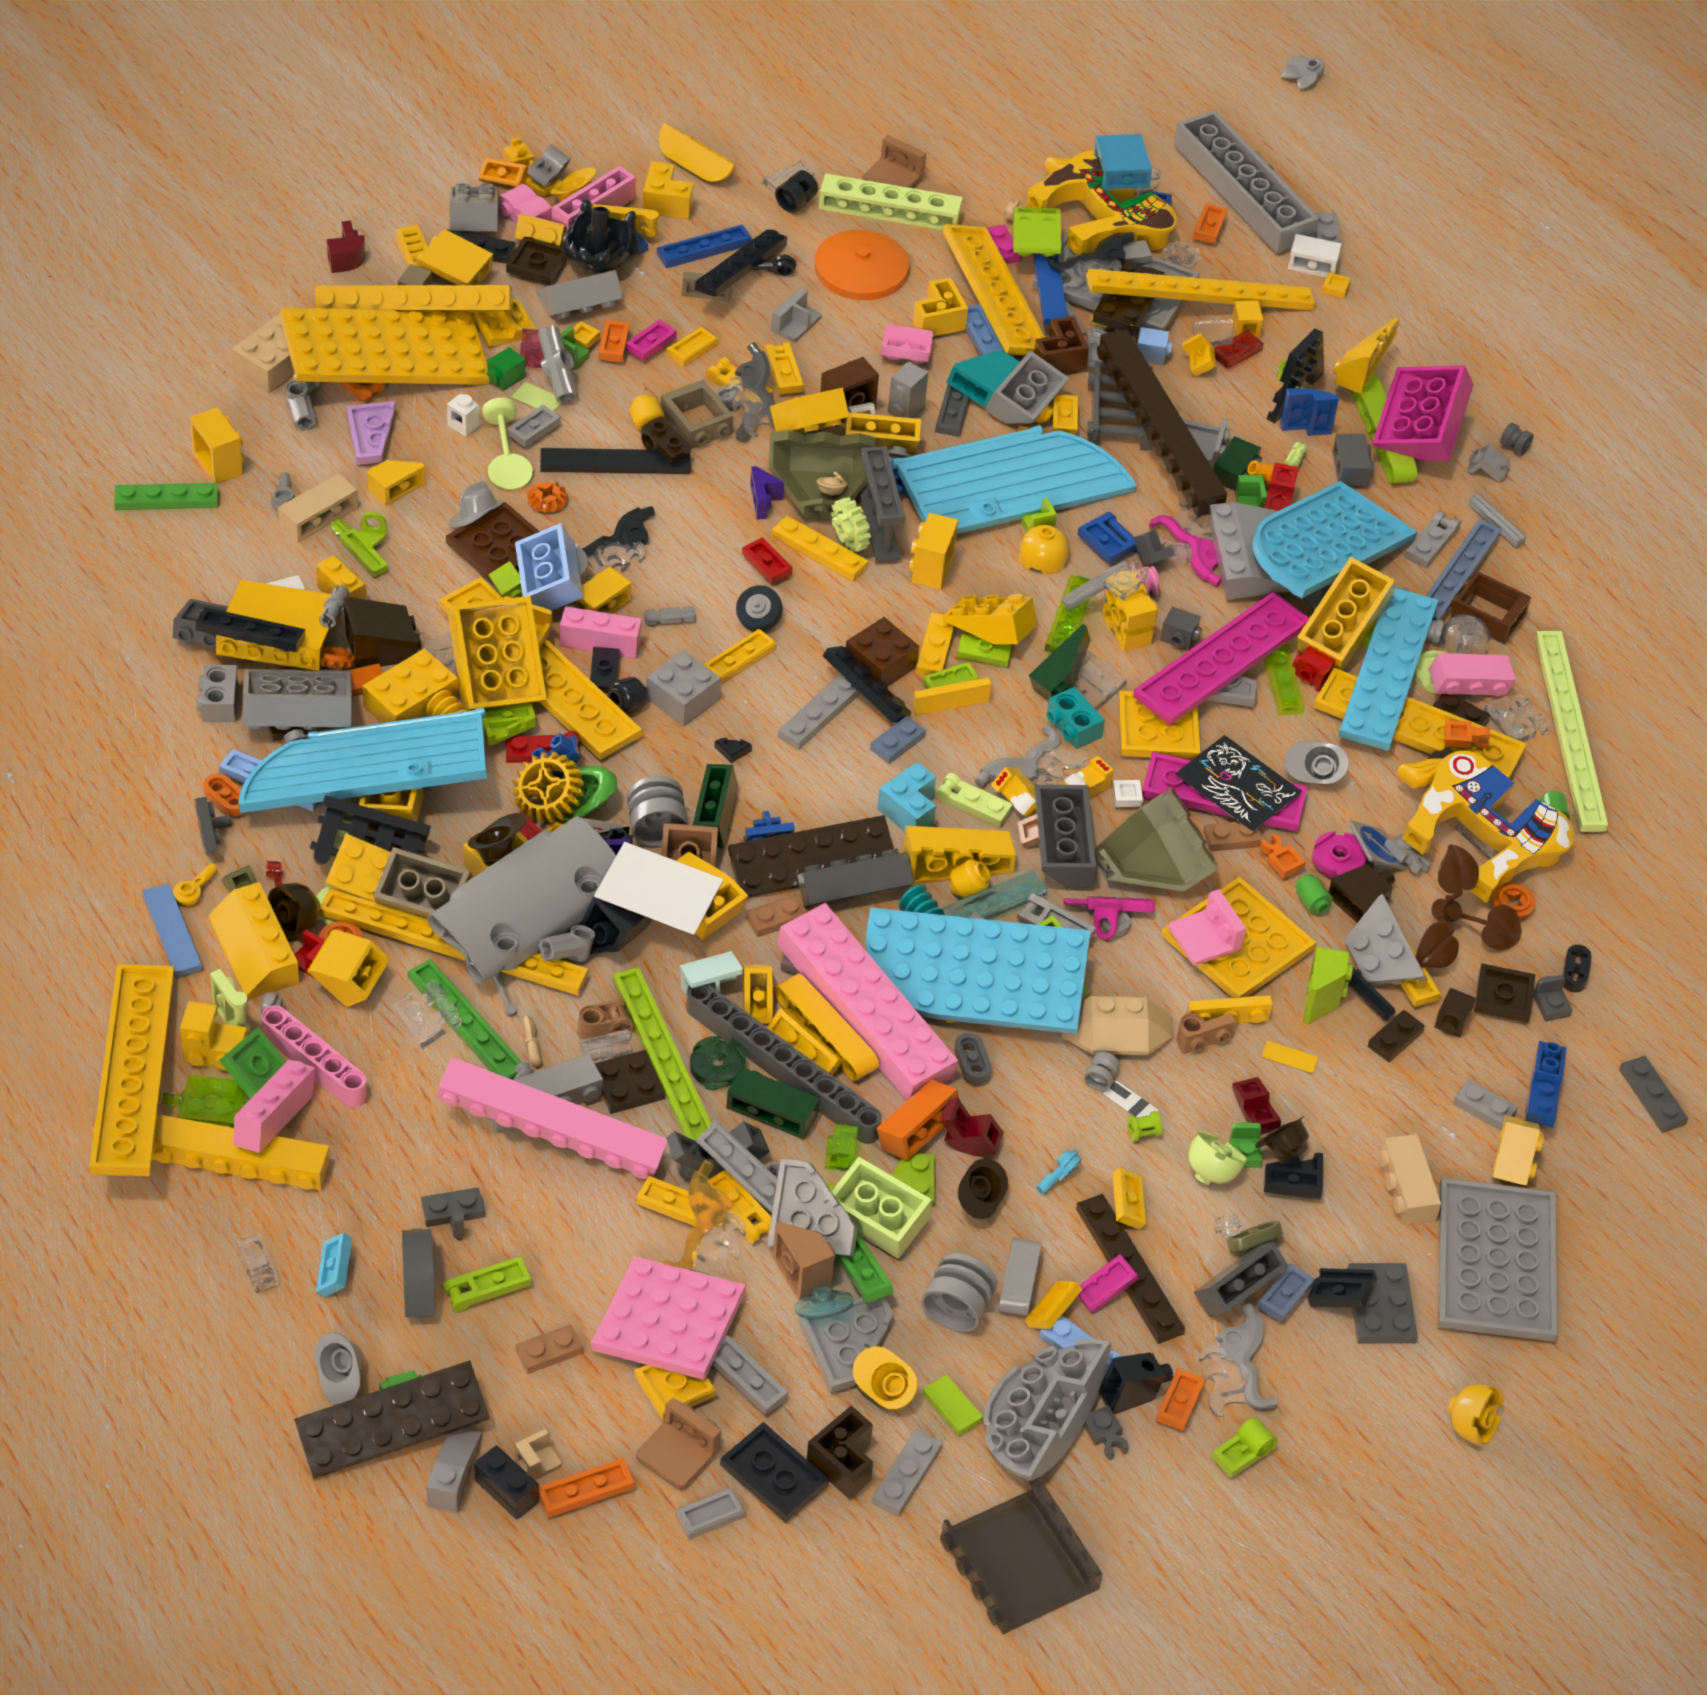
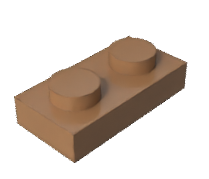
[1203,821,1262,852]
[746,895,807,937]
[516,1324,583,1374]

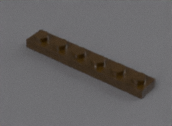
[1076,1194,1185,1344]

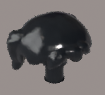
[563,199,638,272]

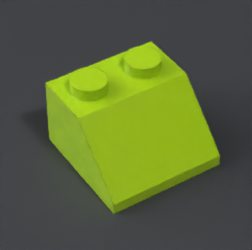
[1303,946,1353,1024]

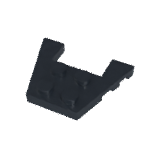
[1267,328,1324,424]

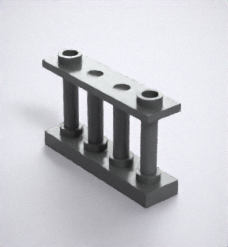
[1087,362,1153,451]
[858,446,905,562]

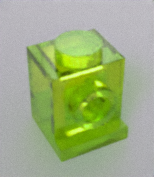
[824,1124,858,1171]

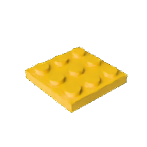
[1118,691,1200,760]

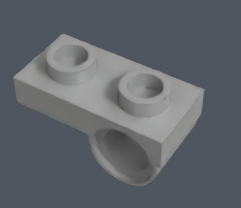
[527,144,571,186]

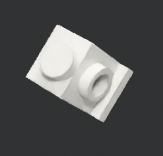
[447,394,483,437]

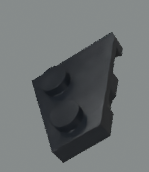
[1264,1153,1323,1200]

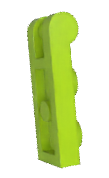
[443,1256,532,1312]

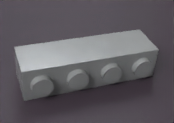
[489,1054,603,1133]

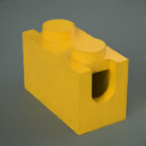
[573,566,631,614]

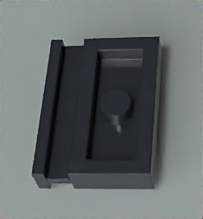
[1307,1268,1377,1308]

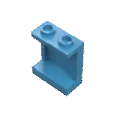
[1094,134,1152,190]

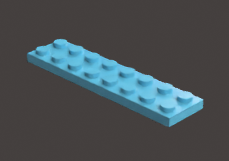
[1338,588,1438,751]

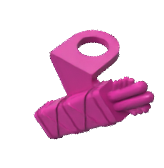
[1063,896,1155,939]

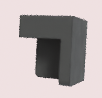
[1133,530,1175,566]

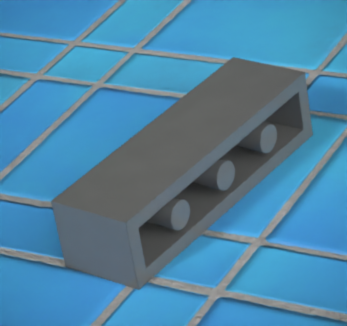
[797,849,914,907]

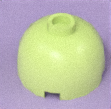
[1188,1131,1246,1185]

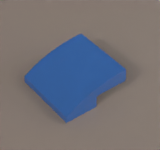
[1280,388,1339,436]

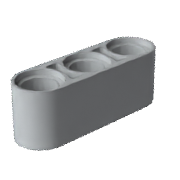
[998,1237,1042,1316]

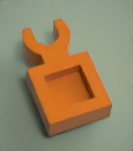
[1260,834,1306,879]

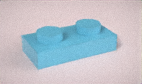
[316,1232,352,1297]

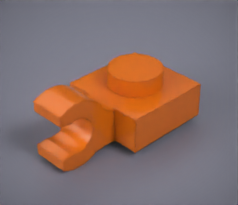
[1444,720,1491,748]

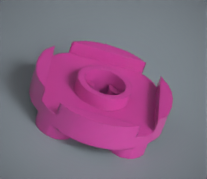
[1311,831,1366,879]

